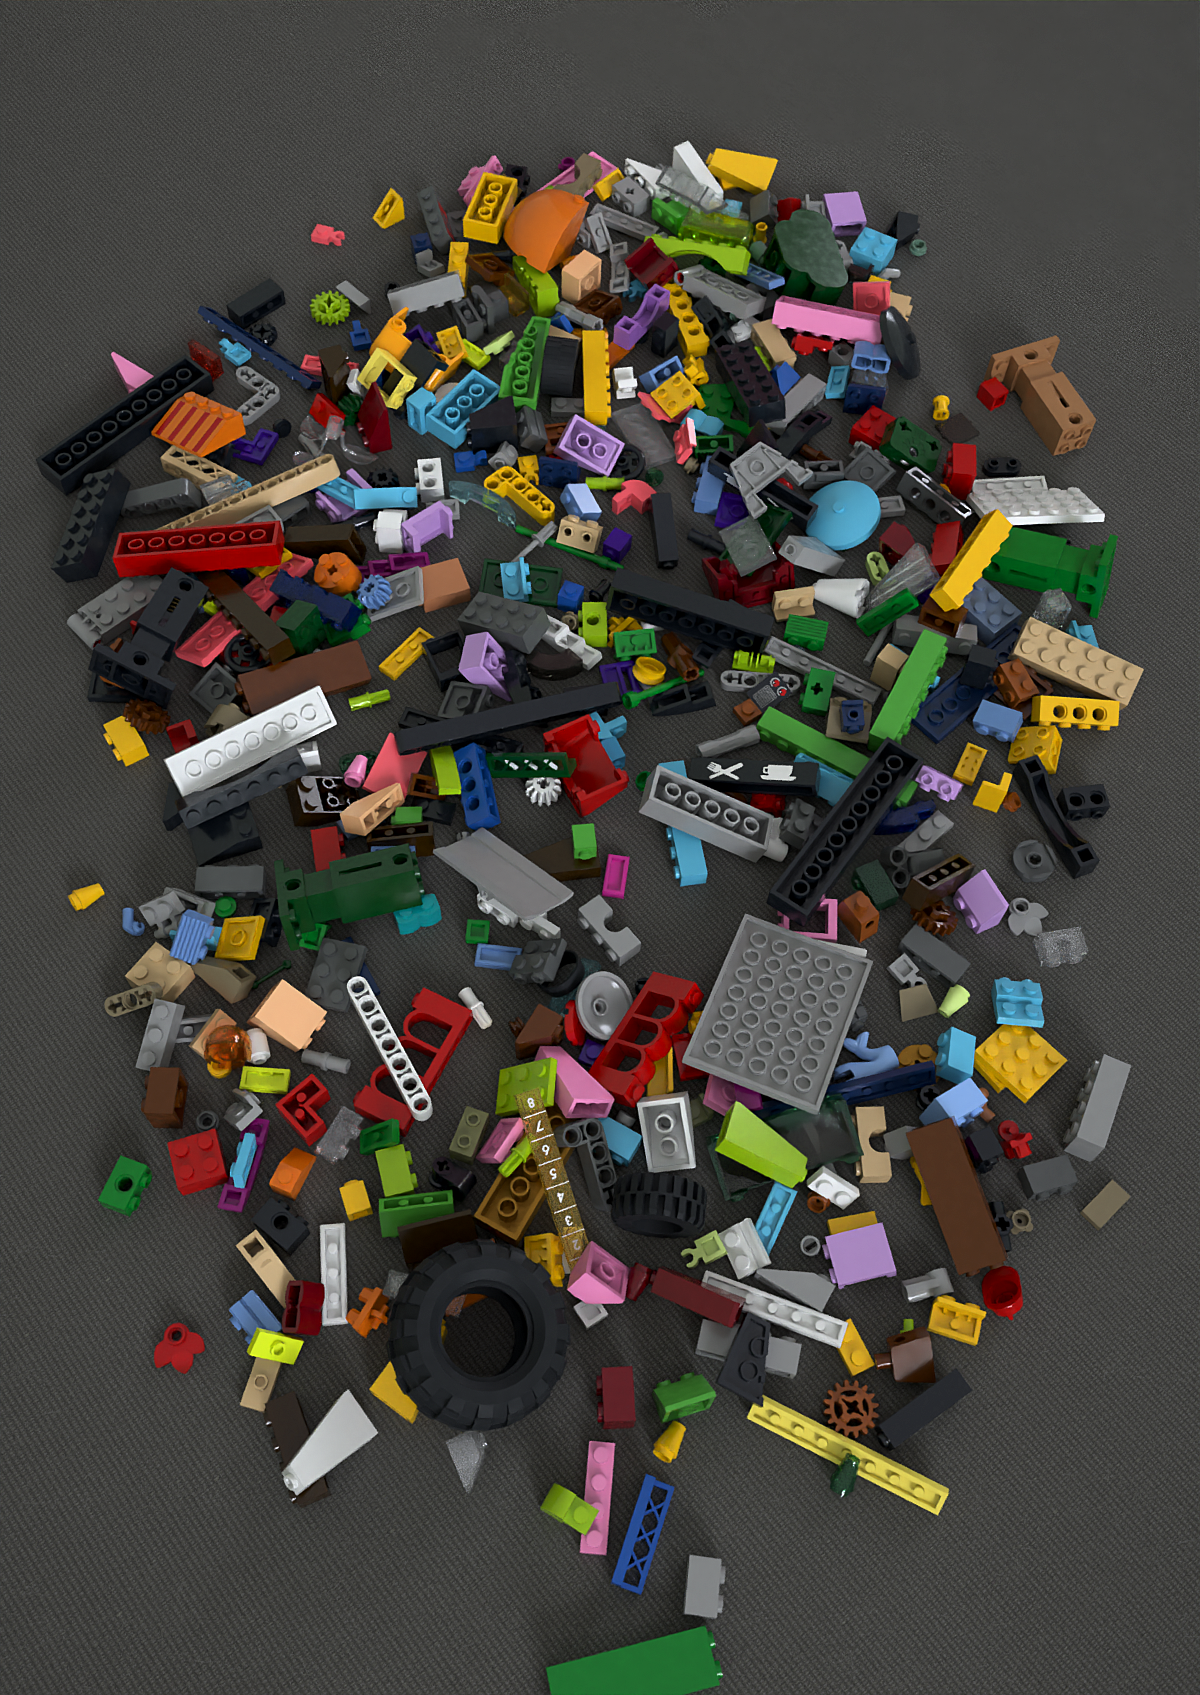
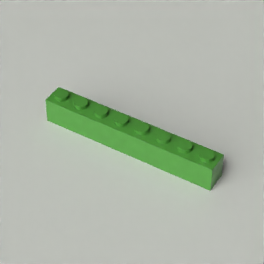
[756,706,918,813]

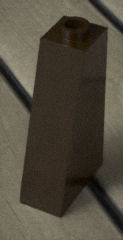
[284,524,367,565]
[523,834,601,882]

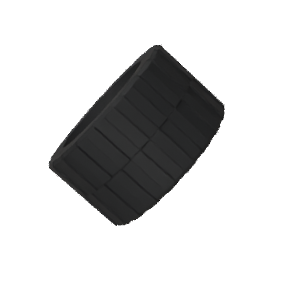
[540,335,579,397]

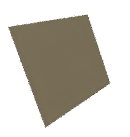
[899,984,938,1022]

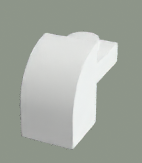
[612,367,637,399]

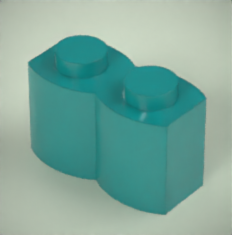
[393,894,442,935]

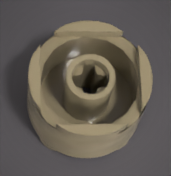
[204,703,251,737]

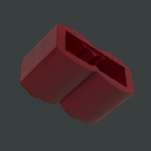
[282,1280,325,1336]

